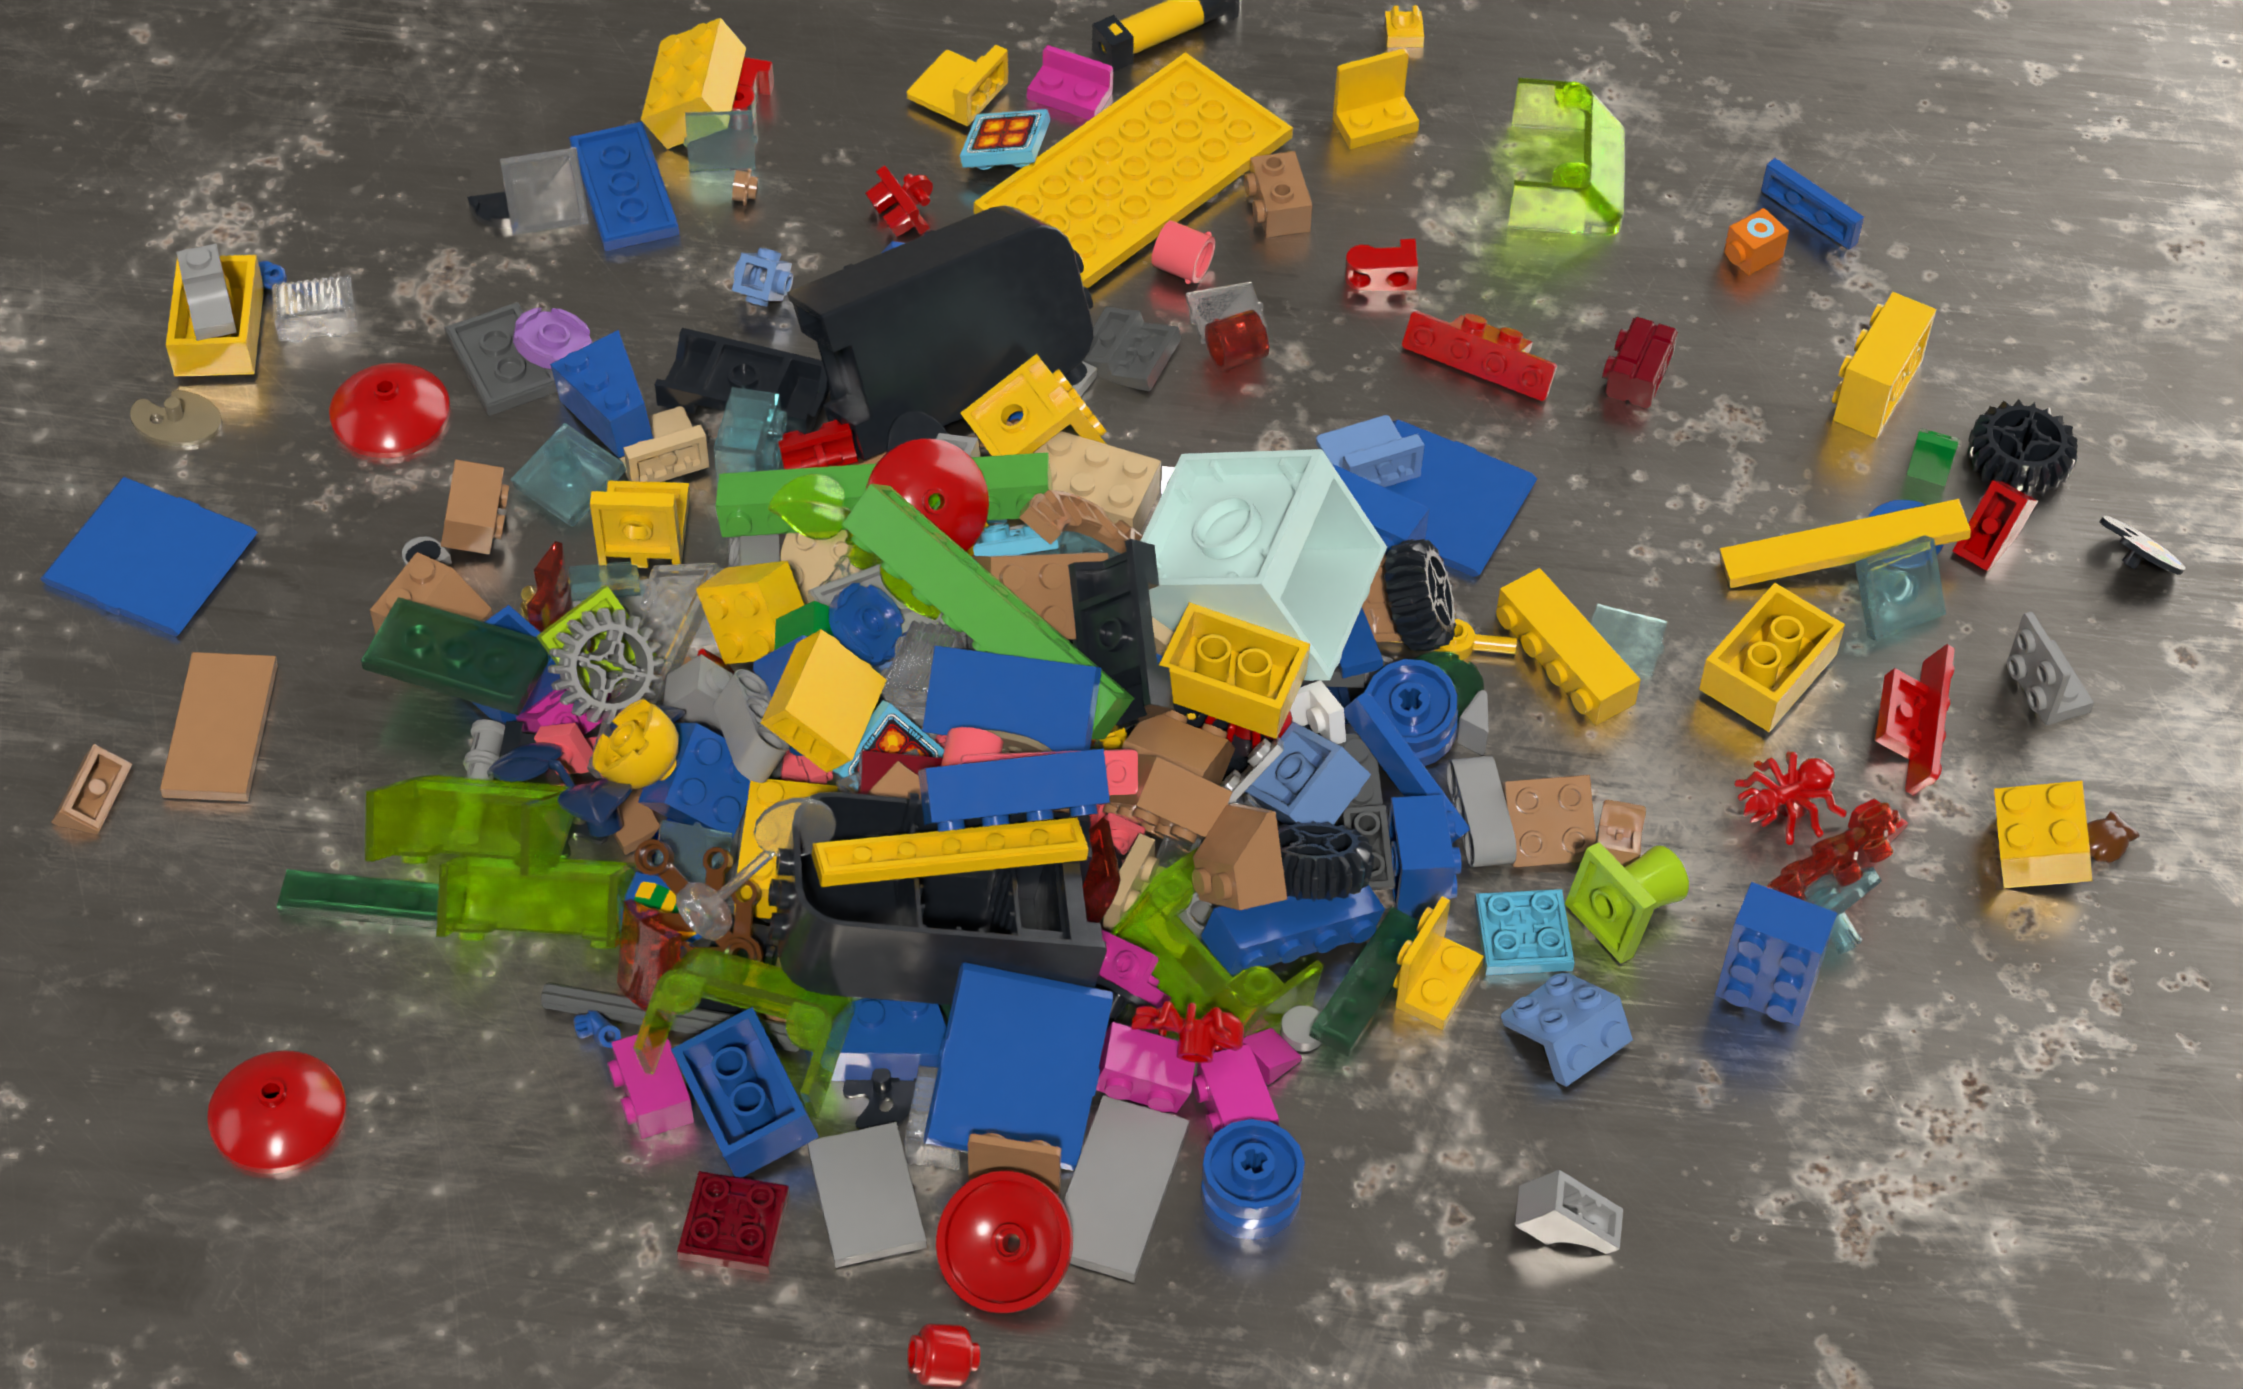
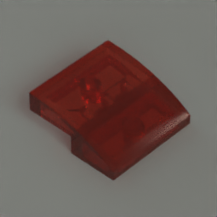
[527,541,571,632]
[1083,818,1121,923]
[617,899,682,1021]

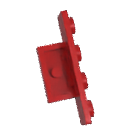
[1402,311,1557,401]
[1875,644,1955,795]

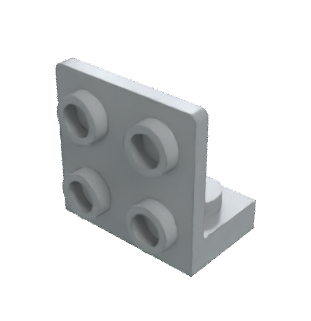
[2007,611,2094,726]
[1219,737,1284,809]

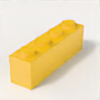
[1496,568,1641,726]

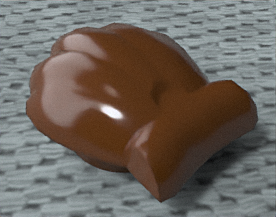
[2087,810,2140,862]

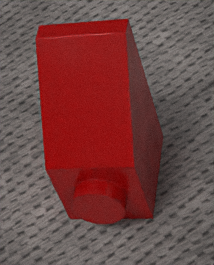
[1952,480,2038,571]

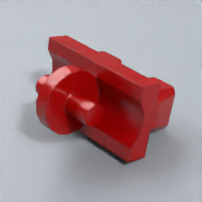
[865,165,933,237]
[778,420,858,469]

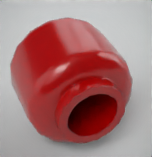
[907,1323,980,1388]

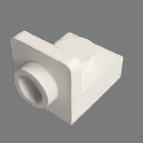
[1290,680,1346,744]

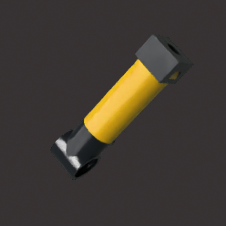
[1092,0,1242,72]

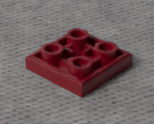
[677,1171,790,1274]

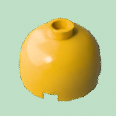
[592,699,679,789]

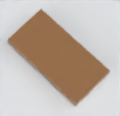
[160,652,278,802]

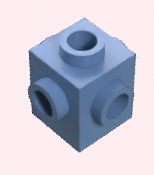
[732,247,793,306]

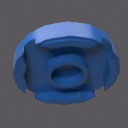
[829,583,906,666]

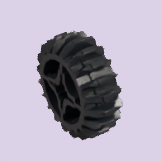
[1968,399,2078,497]
[1384,539,1456,652]
[1278,821,1374,902]

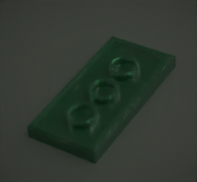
[361,597,551,716]

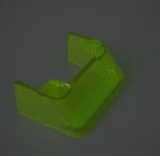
[1508,78,1625,236]
[365,775,574,876]
[1111,846,1323,1053]
[436,853,636,949]
[633,948,854,1119]

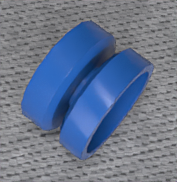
[1365,659,1458,766]
[1200,1119,1305,1240]

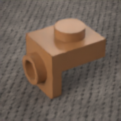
[1596,800,1646,868]

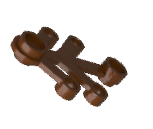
[634,839,763,979]

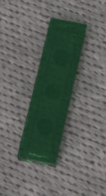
[277,869,461,931]
[1309,907,1419,1057]

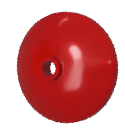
[329,363,450,458]
[865,439,989,551]
[207,1051,347,1174]
[936,1171,1073,1313]

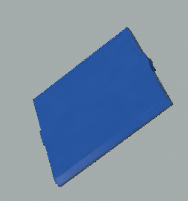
[1385,419,1537,577]
[40,477,258,637]
[924,962,1113,1171]

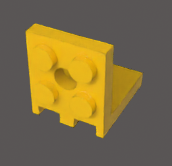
[961,354,1107,456]
[590,480,690,569]

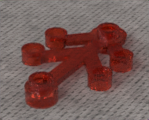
[1767,802,1901,901]

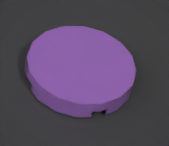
[513,308,592,369]

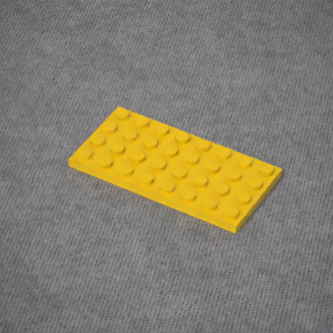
[973,52,1293,289]

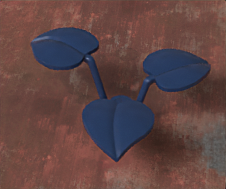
[487,705,685,837]

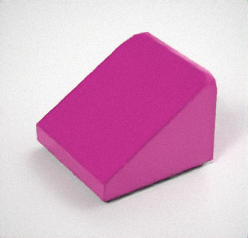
[1243,1028,1302,1086]

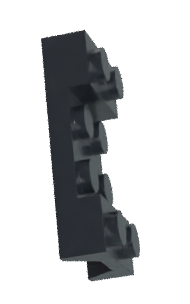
[654,327,830,435]
[1068,539,1174,733]

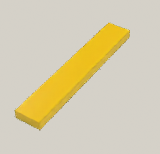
[1720,499,1971,588]
[811,817,1089,887]

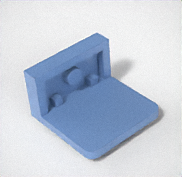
[1501,973,1633,1087]

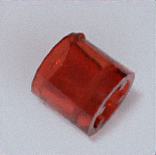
[1205,309,1269,373]

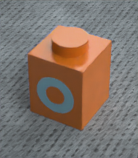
[1724,208,1789,276]

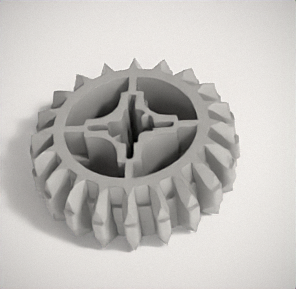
[548,608,665,724]

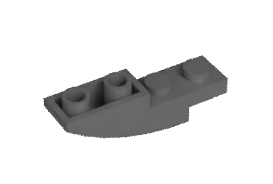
[1338,734,1395,890]

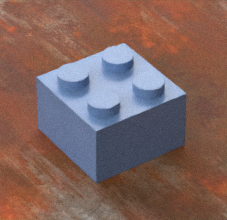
[1245,722,1371,826]

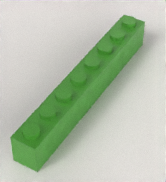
[715,452,1052,537]
[842,484,1134,739]

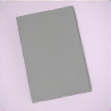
[807,1122,927,1268]

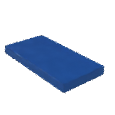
[569,122,680,251]
[922,646,1102,751]

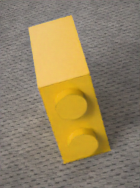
[760,629,887,773]

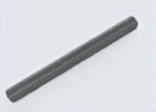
[541,982,802,1052]

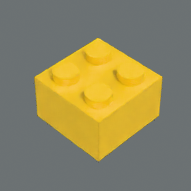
[696,561,804,664]
[1994,781,2093,889]

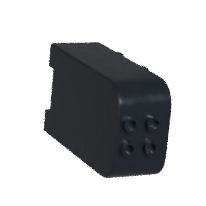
[787,205,1093,461]
[768,792,1107,1005]

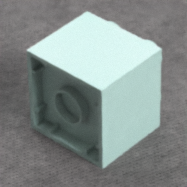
[1141,449,1387,681]

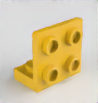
[907,44,1008,127]
[1332,48,1419,150]
[1393,896,1484,1030]

